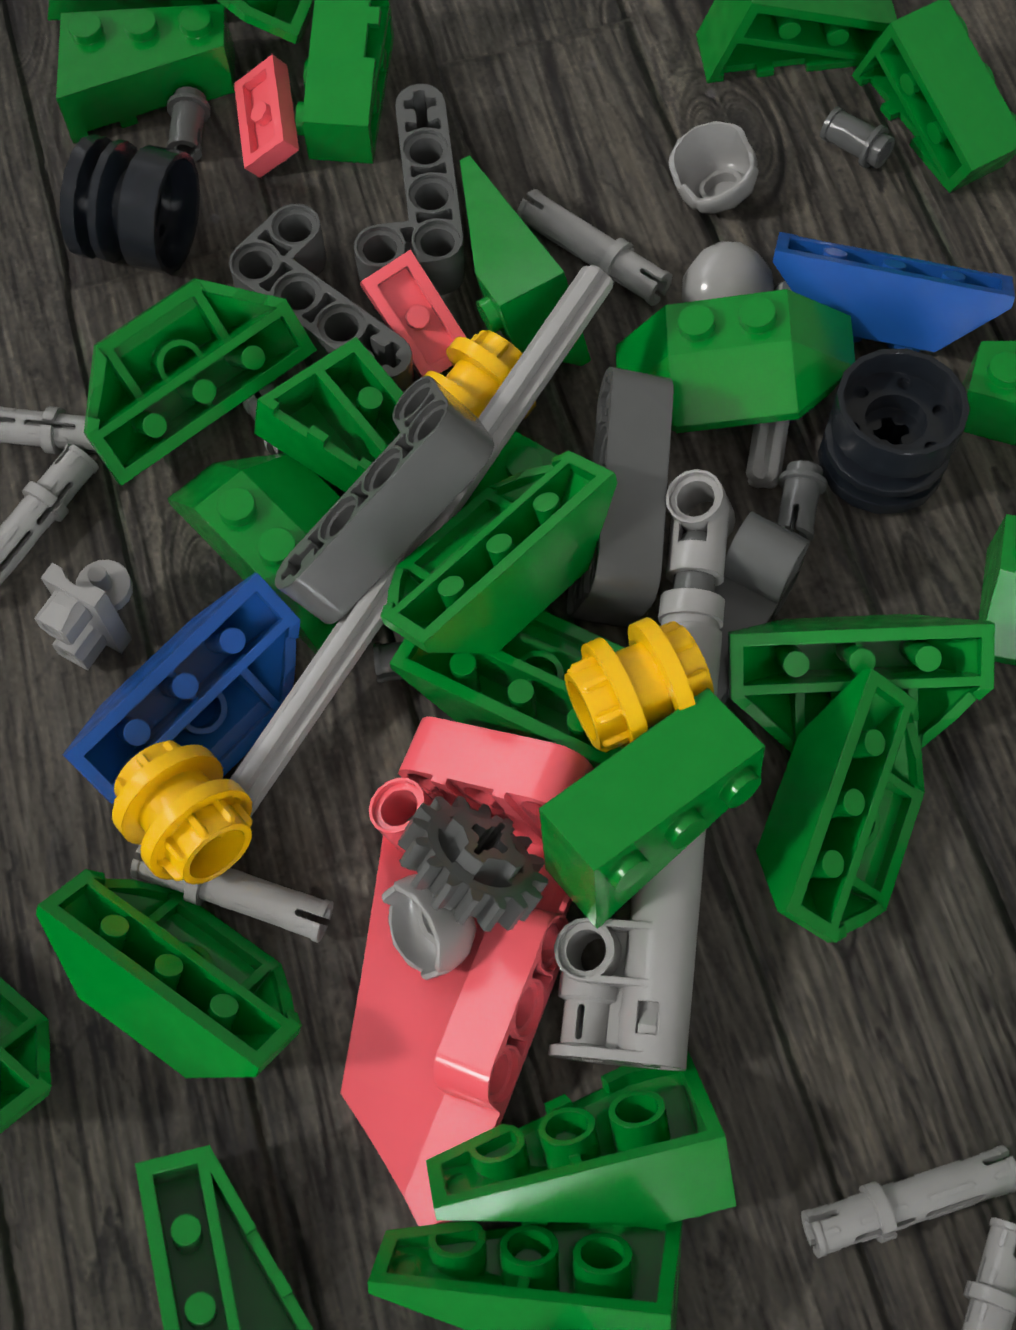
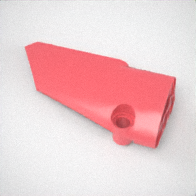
[340,717,595,1226]

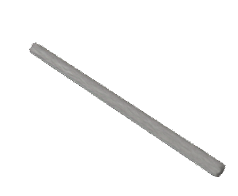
[230,264,613,817]

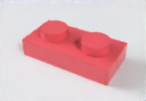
[234,54,299,178]
[360,249,467,378]

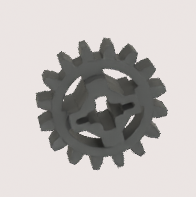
[398,796,548,932]

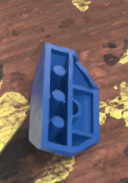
[773,232,1015,352]
[62,573,300,804]

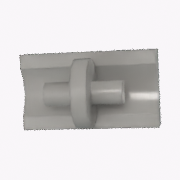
[34,559,133,670]

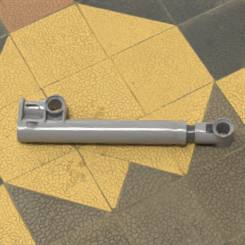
[548,469,735,1071]

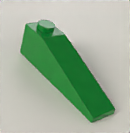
[460,155,591,366]
[426,1052,736,1224]
[368,1220,683,1330]

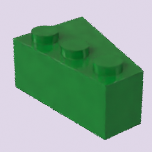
[295,0,394,164]
[696,0,897,83]
[851,0,1016,193]
[254,337,404,492]
[135,1145,314,1330]

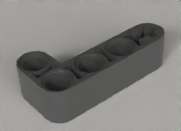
[354,84,465,295]
[229,204,415,392]
[566,366,674,628]
[275,376,494,624]
[715,511,810,704]

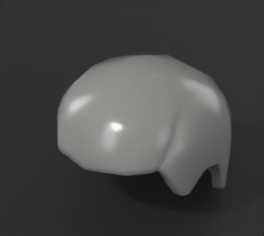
[669,121,759,214]
[681,241,774,303]
[382,874,477,980]

